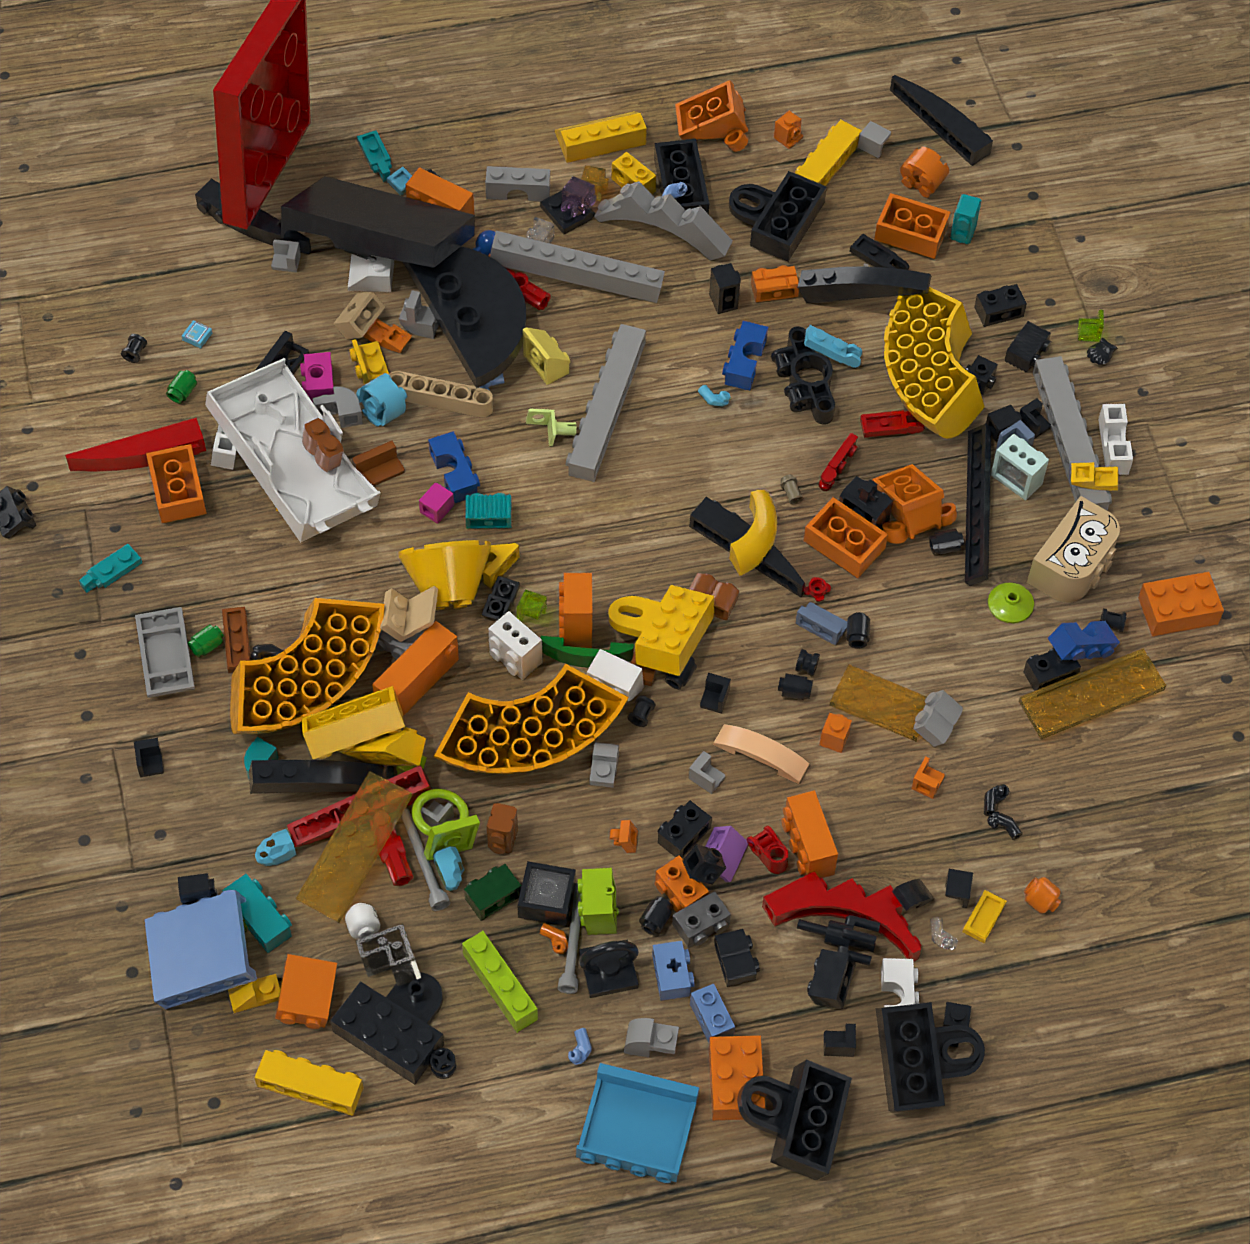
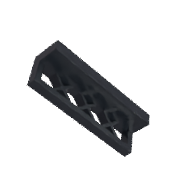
[255,331,309,375]

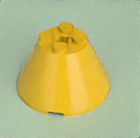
[398,540,491,611]

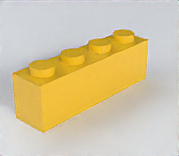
[795,120,862,186]
[254,1050,364,1116]

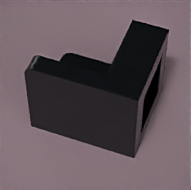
[1019,398,1051,439]
[700,672,731,714]
[134,737,164,778]
[945,868,973,908]
[823,1023,856,1057]

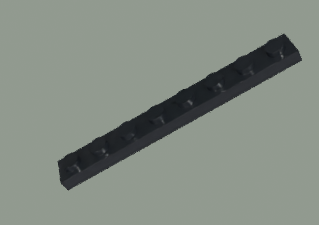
[965,423,991,586]

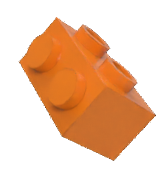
[655,855,709,912]

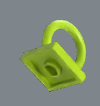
[412,789,480,861]

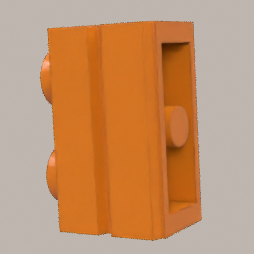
[751,265,799,302]

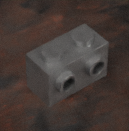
[672,891,731,948]

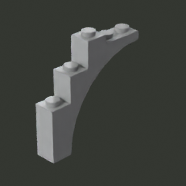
[594,181,733,261]

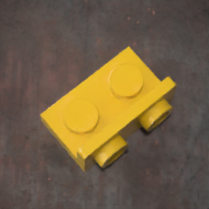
[349,339,389,385]

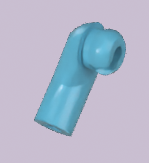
[698,385,731,407]

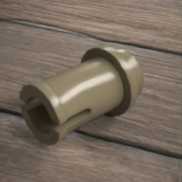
[780,474,803,505]

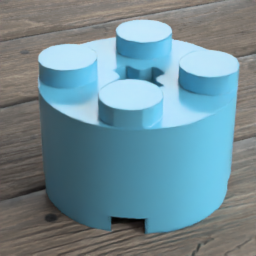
[356,373,407,426]

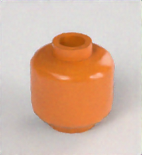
[1024,877,1061,914]

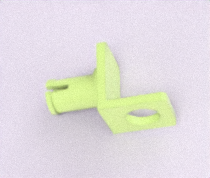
[526,409,577,446]

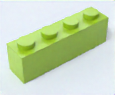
[462,931,538,1033]

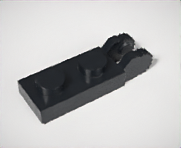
[849,234,910,270]

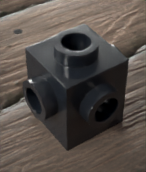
[965,355,998,395]
[682,844,726,885]

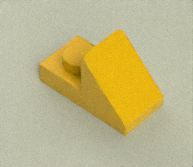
[483,543,520,588]
[228,974,280,1013]

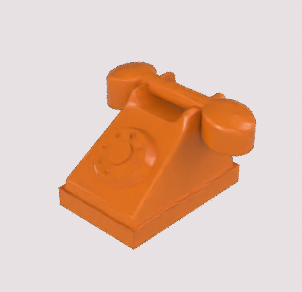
[675,80,748,152]
[872,464,957,544]

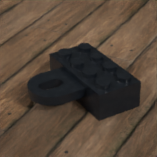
[729,171,827,262]
[875,1002,985,1112]
[737,1059,852,1180]

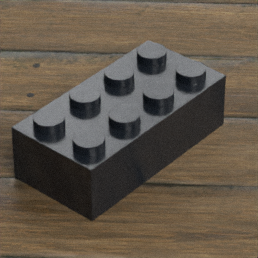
[654,139,710,215]

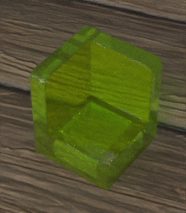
[1078,310,1104,342]
[516,589,547,622]

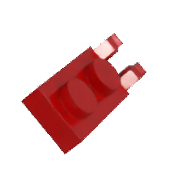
[860,410,925,438]
[818,433,858,491]

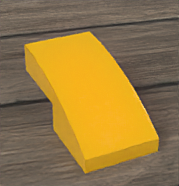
[1071,462,1119,491]

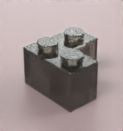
[355,924,421,986]

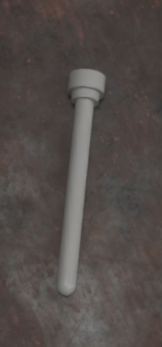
[400,807,450,911]
[558,883,581,994]

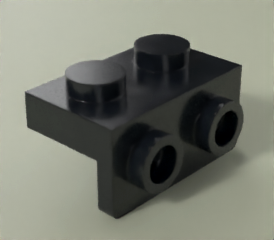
[0,486,36,539]

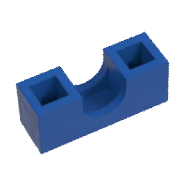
[722,321,768,391]
[428,431,480,504]
[1048,621,1120,660]

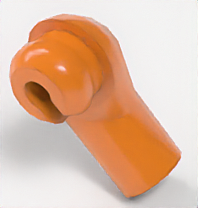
[540,923,568,954]

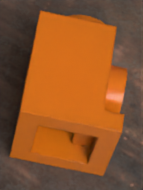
[774,110,803,149]

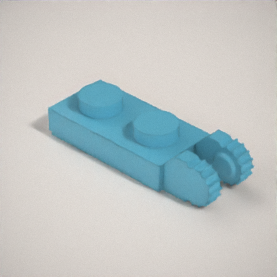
[804,325,862,368]

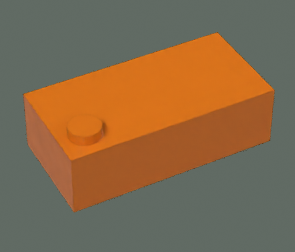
[372,621,459,716]

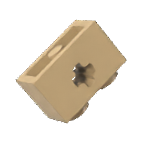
[333,291,385,339]

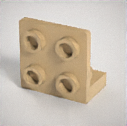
[380,586,438,642]

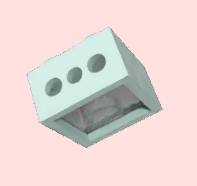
[991,434,1049,501]

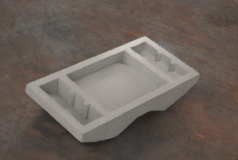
[135,607,195,698]

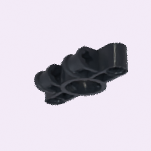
[771,326,835,425]

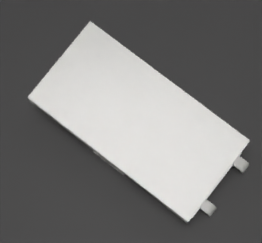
[205,358,381,543]

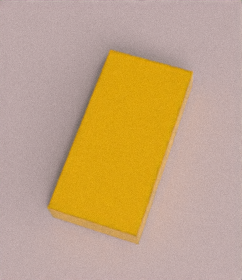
[962,890,1007,943]

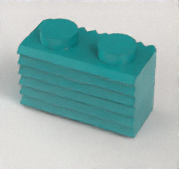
[950,194,982,244]
[465,493,512,529]

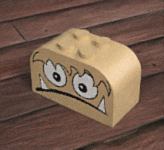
[1027,496,1120,603]

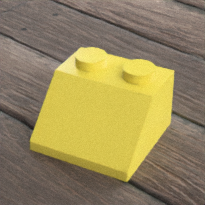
[523,327,570,385]

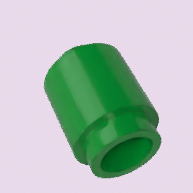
[166,370,197,404]
[188,624,224,658]

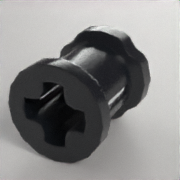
[121,334,147,363]
[1100,608,1127,633]
[627,696,656,727]

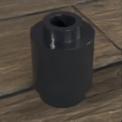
[929,529,964,555]
[846,612,871,649]
[665,656,697,690]
[778,673,813,700]
[639,896,673,934]

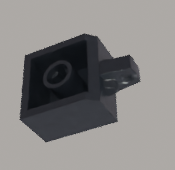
[839,476,893,530]

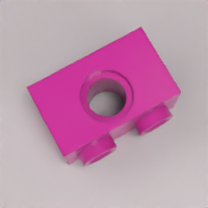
[300,352,334,402]

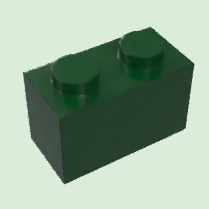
[464,864,522,921]

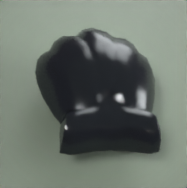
[1087,338,1118,365]

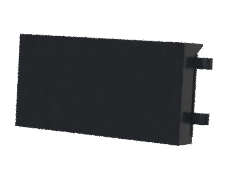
[276,176,475,268]

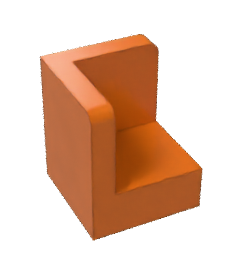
[911,756,945,799]

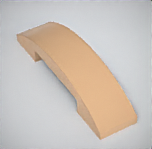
[713,724,810,784]

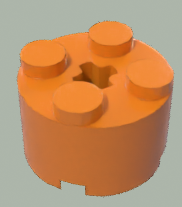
[900,147,949,198]

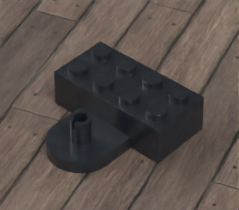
[330,972,444,1085]

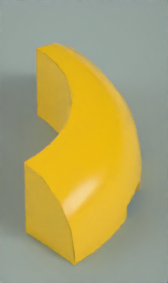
[729,490,777,576]

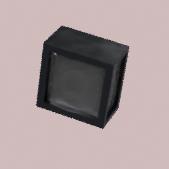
[517,861,576,926]

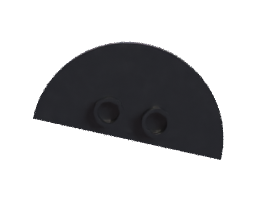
[402,246,526,389]

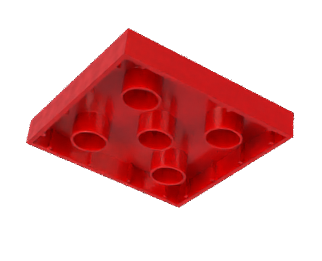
[213,0,311,229]

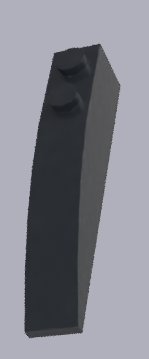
[890,75,993,166]
[195,178,312,254]
[798,266,932,304]
[689,497,805,598]
[249,760,394,794]

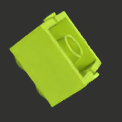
[578,868,619,935]

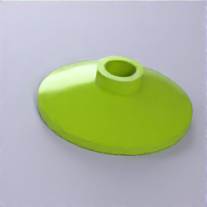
[988,583,1034,624]

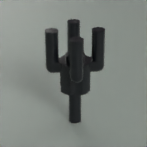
[797,915,881,966]

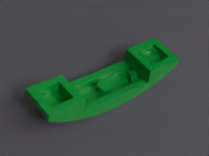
[540,636,634,668]

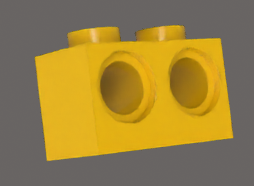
[611,152,656,194]

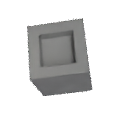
[858,121,891,158]
[271,240,301,273]
[689,751,725,794]
[421,800,454,827]

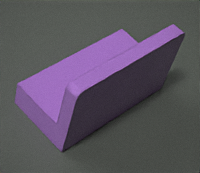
[705,826,748,882]

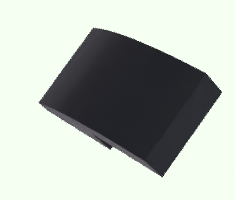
[482,576,520,621]
[892,879,935,911]

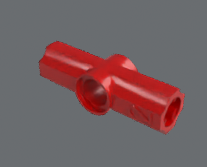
[503,266,551,310]
[369,813,413,886]

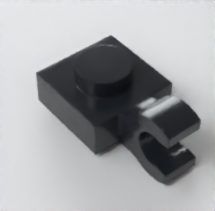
[943,1002,971,1048]

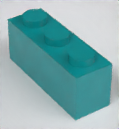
[222,874,292,953]

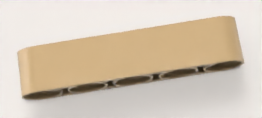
[389,371,493,417]

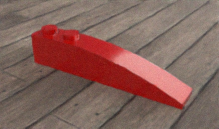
[65,418,206,472]
[287,765,432,848]

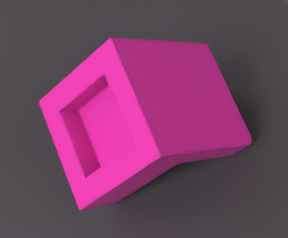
[419,483,454,524]

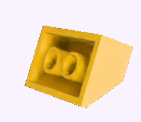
[338,728,426,766]

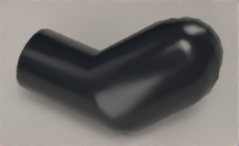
[251,644,284,660]
[984,784,1010,816]
[987,812,1023,840]

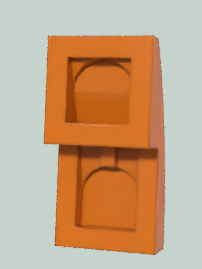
[363,318,412,353]

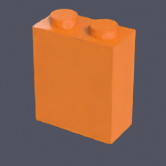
[275,954,337,1029]

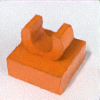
[609,820,638,853]

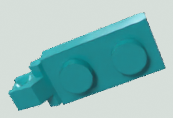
[357,130,392,182]
[79,544,142,593]

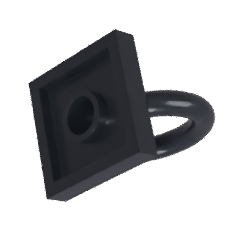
[579,939,639,998]

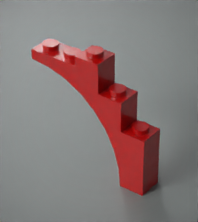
[762,871,922,962]

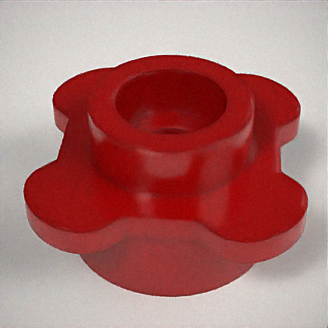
[804,577,831,602]

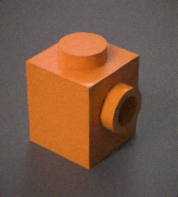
[820,712,852,753]

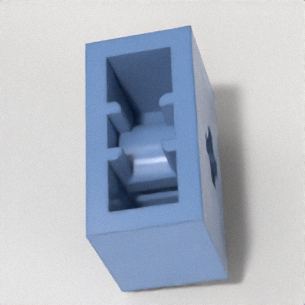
[652,941,694,1001]
[690,984,735,1043]

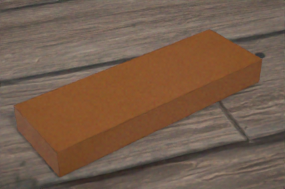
[222,606,251,673]

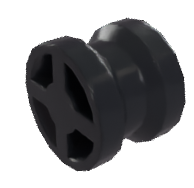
[795,649,820,676]
[430,1048,456,1079]

